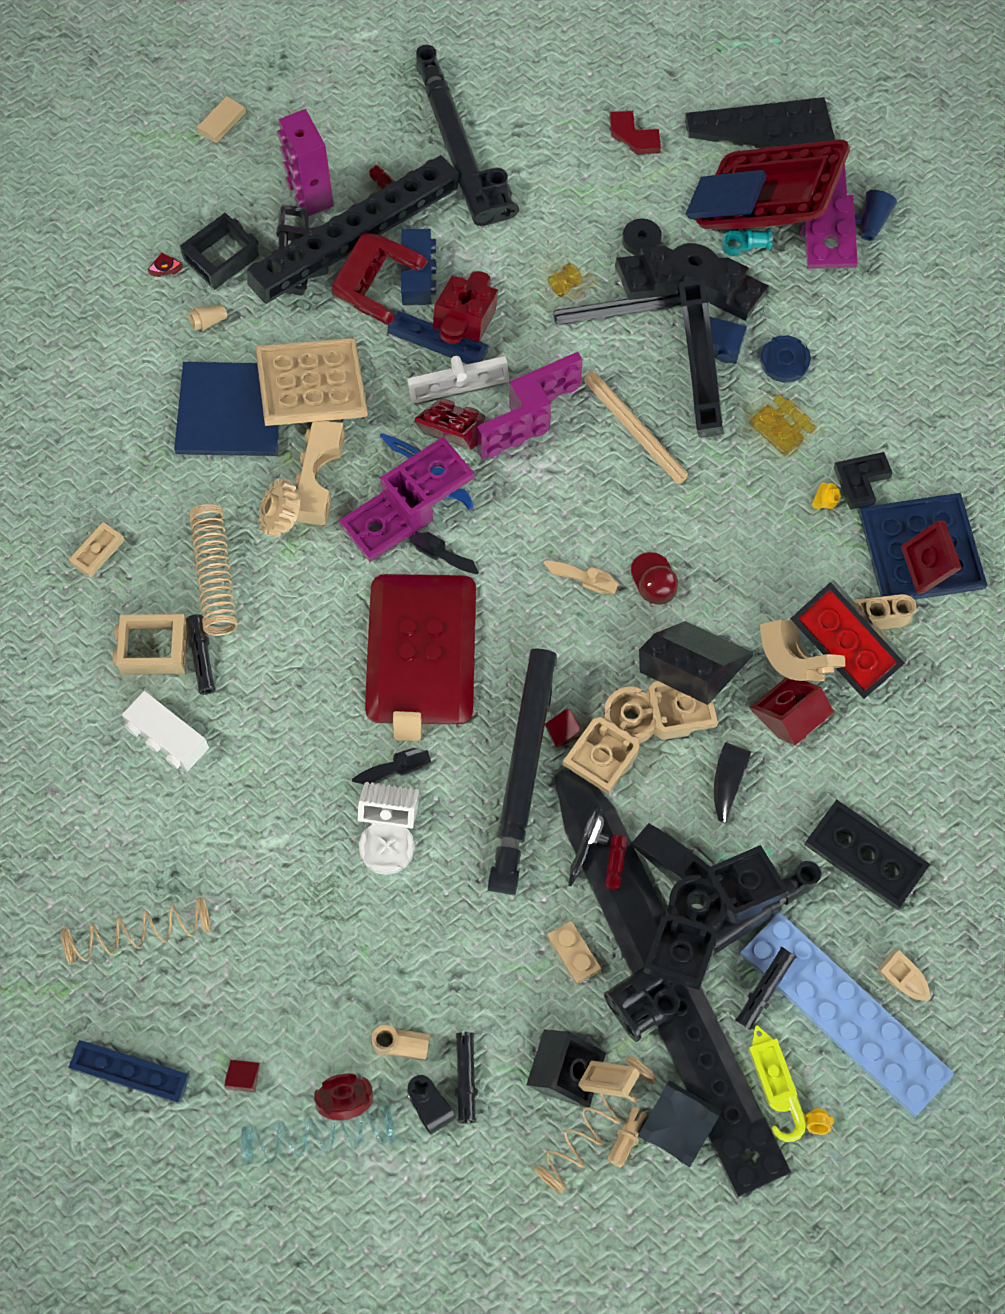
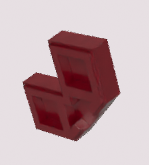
[609,111,661,154]

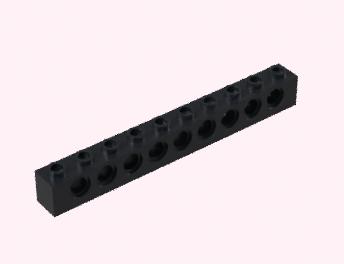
[247,155,459,304]

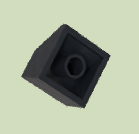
[526,1029,606,1108]

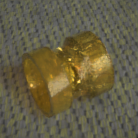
[548,263,582,297]

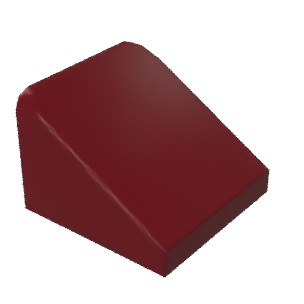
[545,708,581,748]
[224,1060,260,1093]

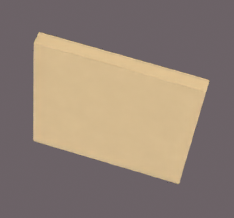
[255,338,368,426]

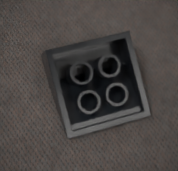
[639,621,753,705]

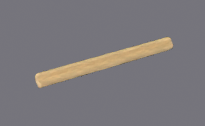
[584,371,688,484]

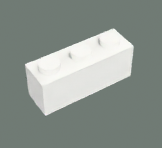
[122,691,209,772]

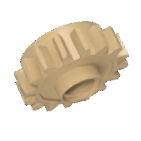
[258,479,300,537]

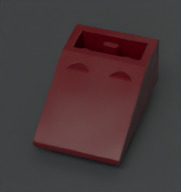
[414,399,486,450]

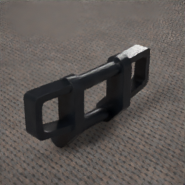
[276,204,329,296]

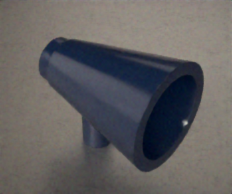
[855,190,897,241]

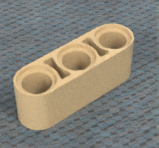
[853,595,916,629]

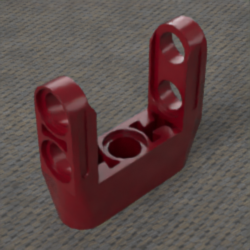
[332,233,428,325]

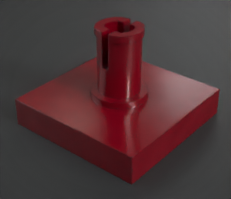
[901,521,962,593]

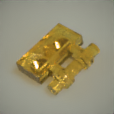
[749,394,817,457]

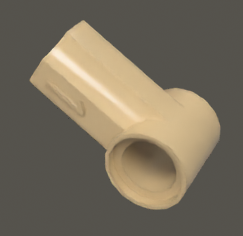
[372,1025,430,1061]

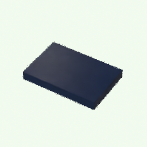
[685,170,767,219]

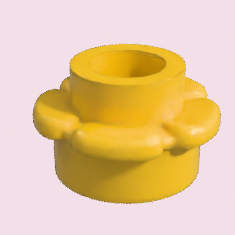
[805,1108,834,1135]

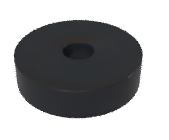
[622,218,662,256]

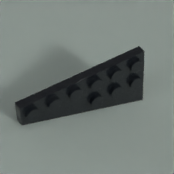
[685,97,835,149]

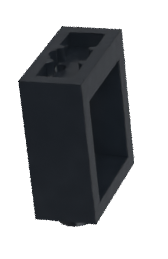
[180,212,259,290]

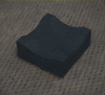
[638,1080,721,1168]

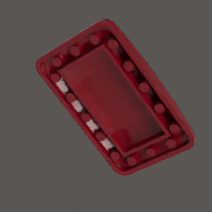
[696,140,850,229]
[365,574,476,725]

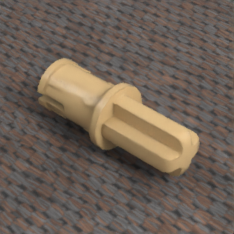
[608,1107,649,1167]

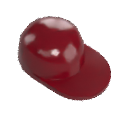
[631,552,678,605]

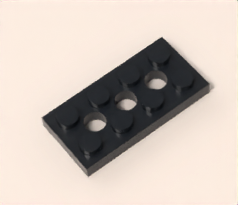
[804,799,930,910]

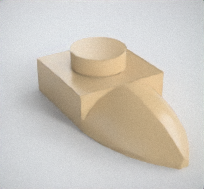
[877,949,931,1001]

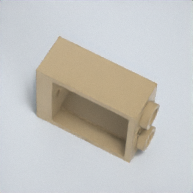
[113,614,188,675]

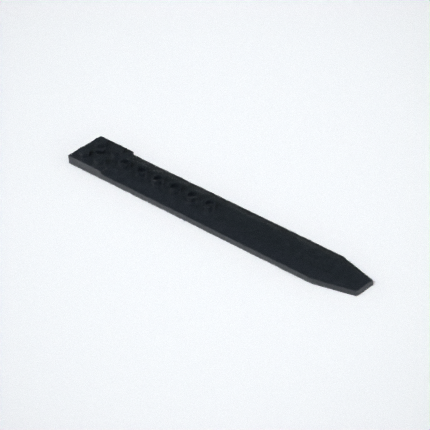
[555,770,792,1198]

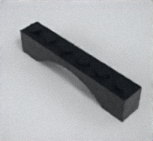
[679,278,724,438]

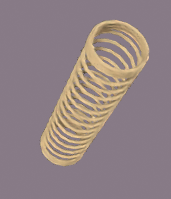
[189,504,238,636]

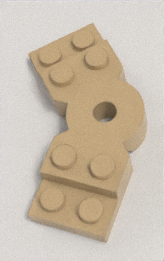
[563,681,718,794]

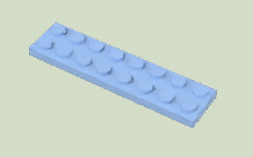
[740,912,955,1118]

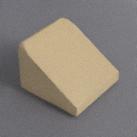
[393,711,422,741]

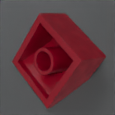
[750,677,834,746]

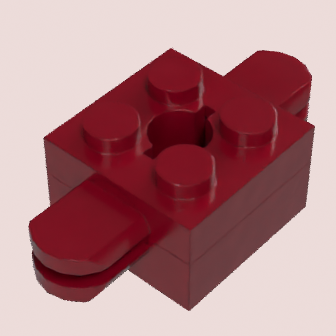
[432,271,499,344]

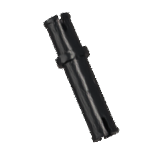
[186,614,216,695]
[735,946,797,1030]
[455,1032,478,1124]

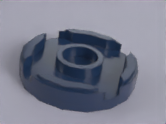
[760,335,811,383]

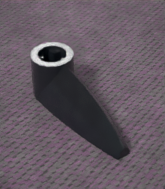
[714,742,752,824]

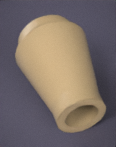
[188,304,227,332]

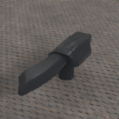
[409,531,479,575]
[352,748,431,785]
[568,806,609,886]

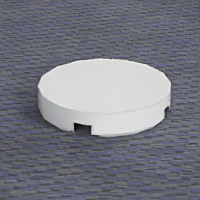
[359,823,415,875]

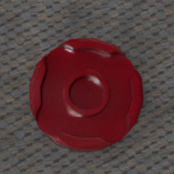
[314,1073,373,1121]

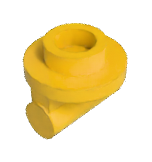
[811,482,840,509]

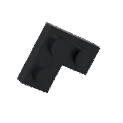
[834,452,893,510]

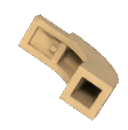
[760,620,845,682]

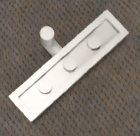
[407,356,509,404]

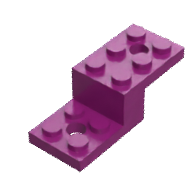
[799,165,858,269]
[477,352,583,460]
[339,436,475,562]

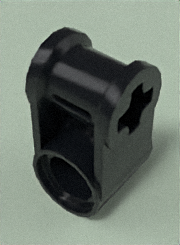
[407,1075,456,1135]

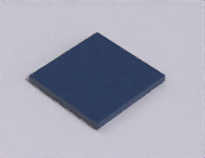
[174,362,280,456]
[858,493,987,600]

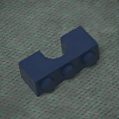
[401,229,437,305]

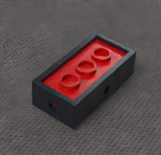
[790,580,907,699]

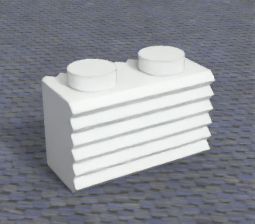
[358,782,419,829]

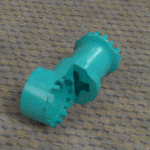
[722,228,773,256]

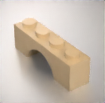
[295,421,345,526]

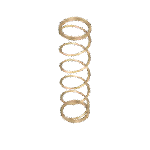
[61,897,211,965]
[534,1056,657,1194]

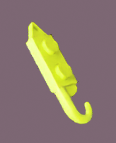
[748,1025,806,1142]

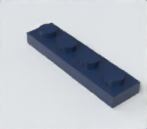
[387,311,489,364]
[68,1040,190,1104]

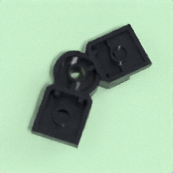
[615,243,769,321]
[644,845,789,991]

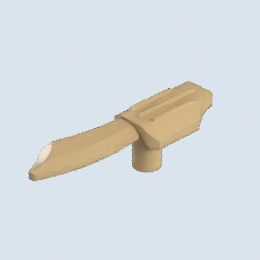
[544,561,619,595]

